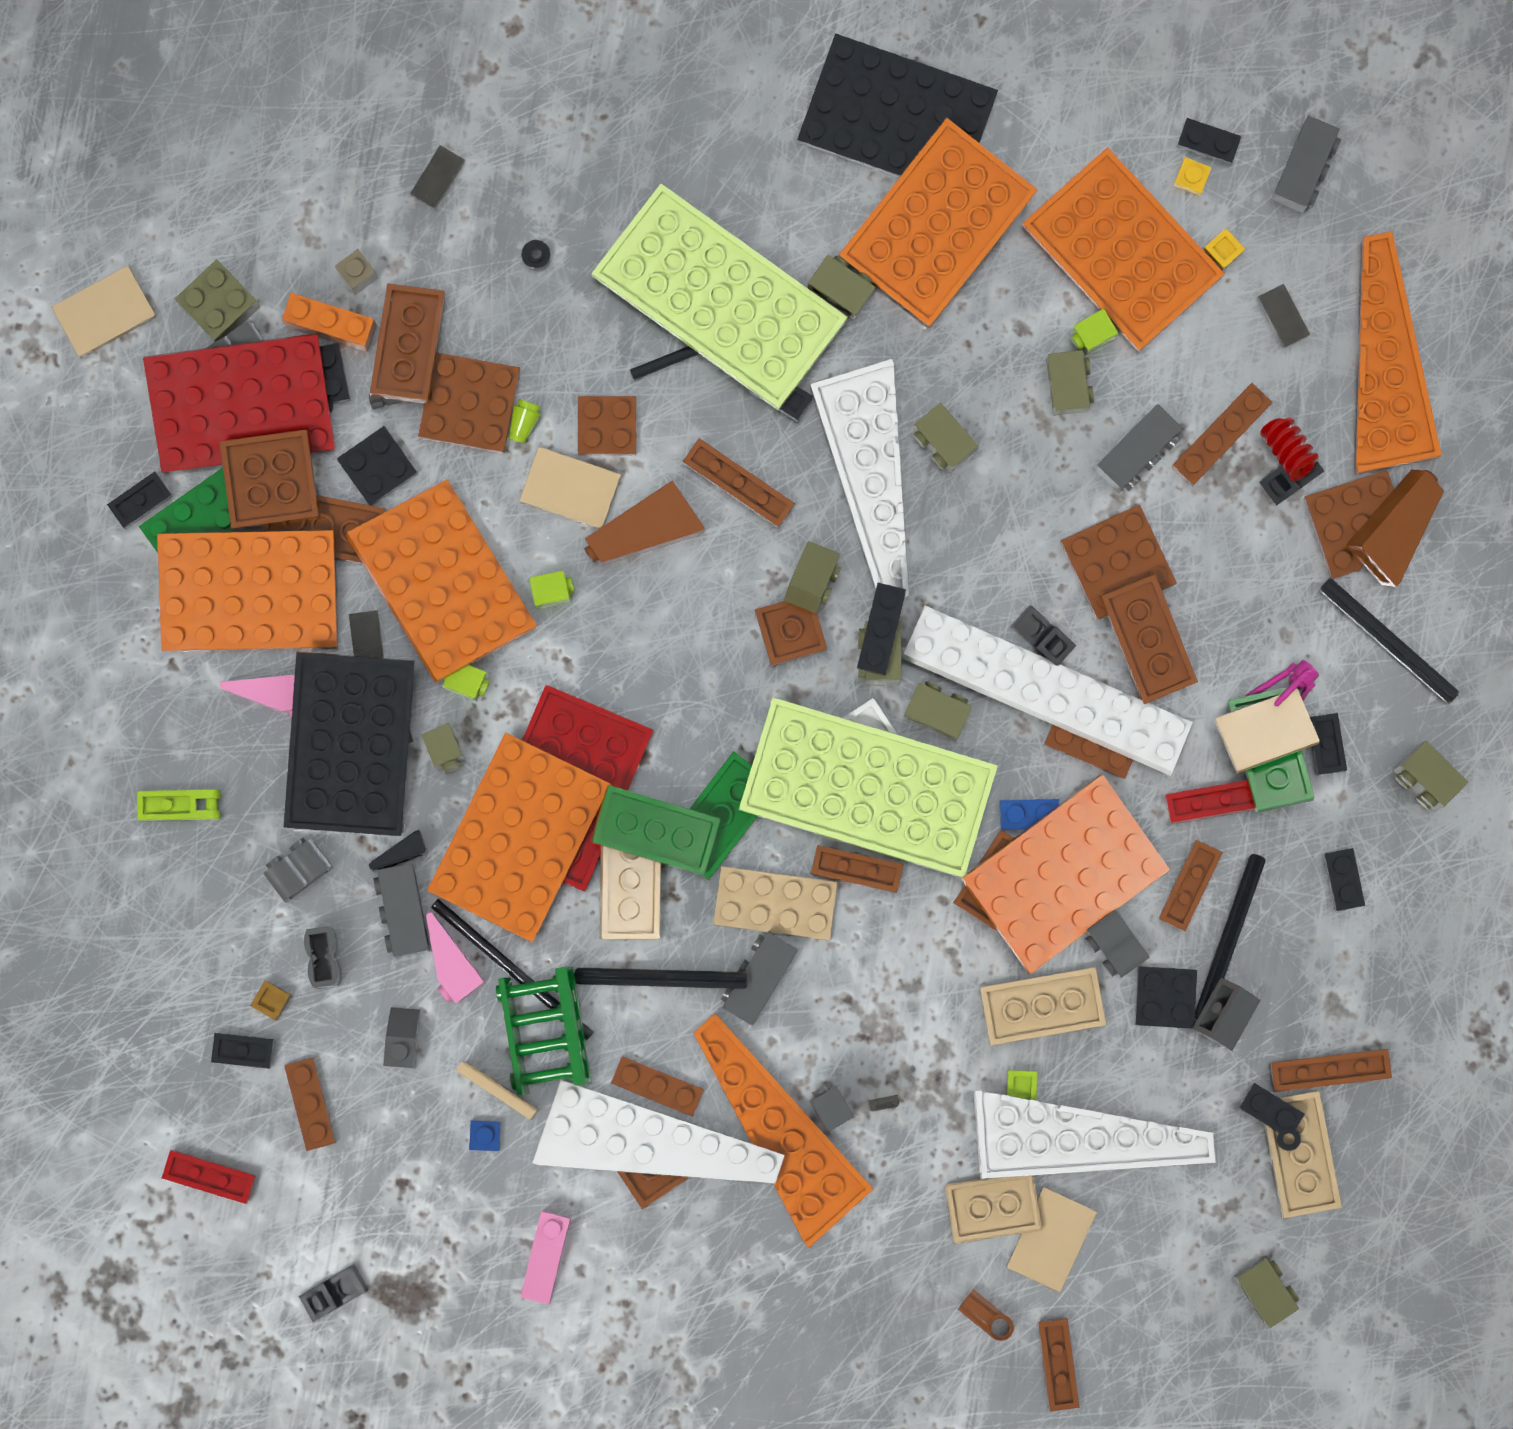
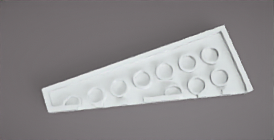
[810,359,909,598]
[533,1080,785,1184]
[973,1091,1216,1179]

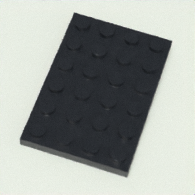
[797,33,998,178]
[283,651,415,836]

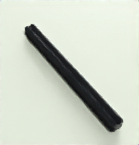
[1320,578,1459,704]
[1195,854,1266,1019]
[574,968,748,989]

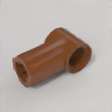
[957,1289,1014,1341]

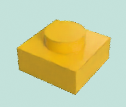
[1173,157,1212,196]
[1203,228,1245,270]

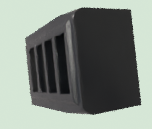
[369,830,428,873]

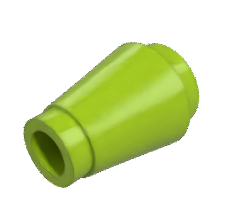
[509,399,541,444]

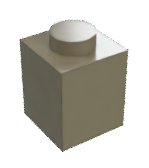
[335,249,378,295]

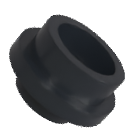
[521,240,551,269]

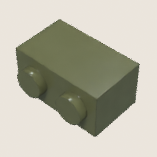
[807,254,875,320]
[1046,350,1094,416]
[913,402,978,473]
[784,541,841,613]
[903,681,972,741]
[421,723,466,774]
[1234,1258,1299,1328]

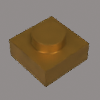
[250,980,291,1021]

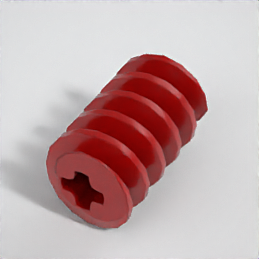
[1260,417,1319,481]

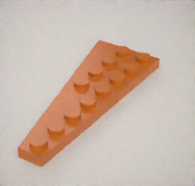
[1355,231,1442,474]
[693,1014,873,1248]

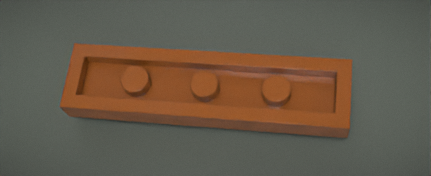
[1171,383,1273,486]
[682,438,795,528]
[1270,1049,1392,1092]

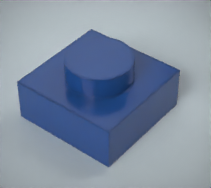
[469,1120,501,1151]

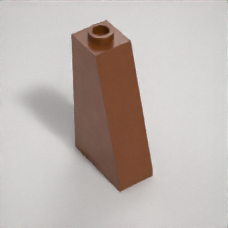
[1346,469,1444,587]
[584,480,705,566]

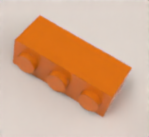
[282,293,377,352]

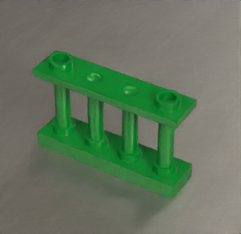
[496,967,592,1096]

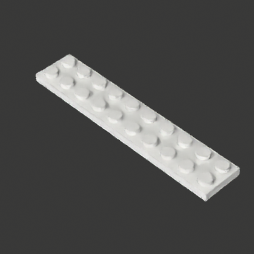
[902,606,1193,776]

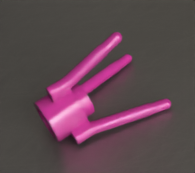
[1245,660,1319,706]

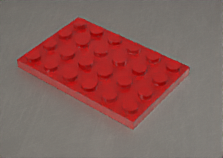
[143,333,335,473]
[522,685,654,892]

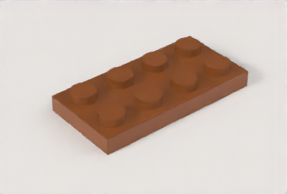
[370,283,445,404]
[262,495,386,564]
[1100,573,1198,704]

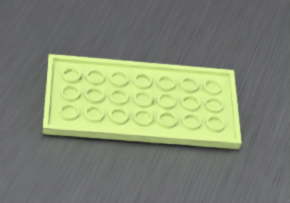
[592,184,848,411]
[739,697,998,878]

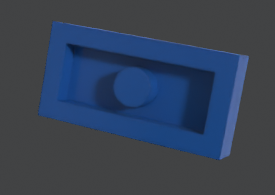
[999,799,1059,830]

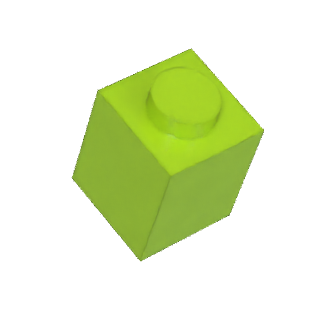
[1070,308,1118,355]
[529,570,575,610]
[443,665,490,702]

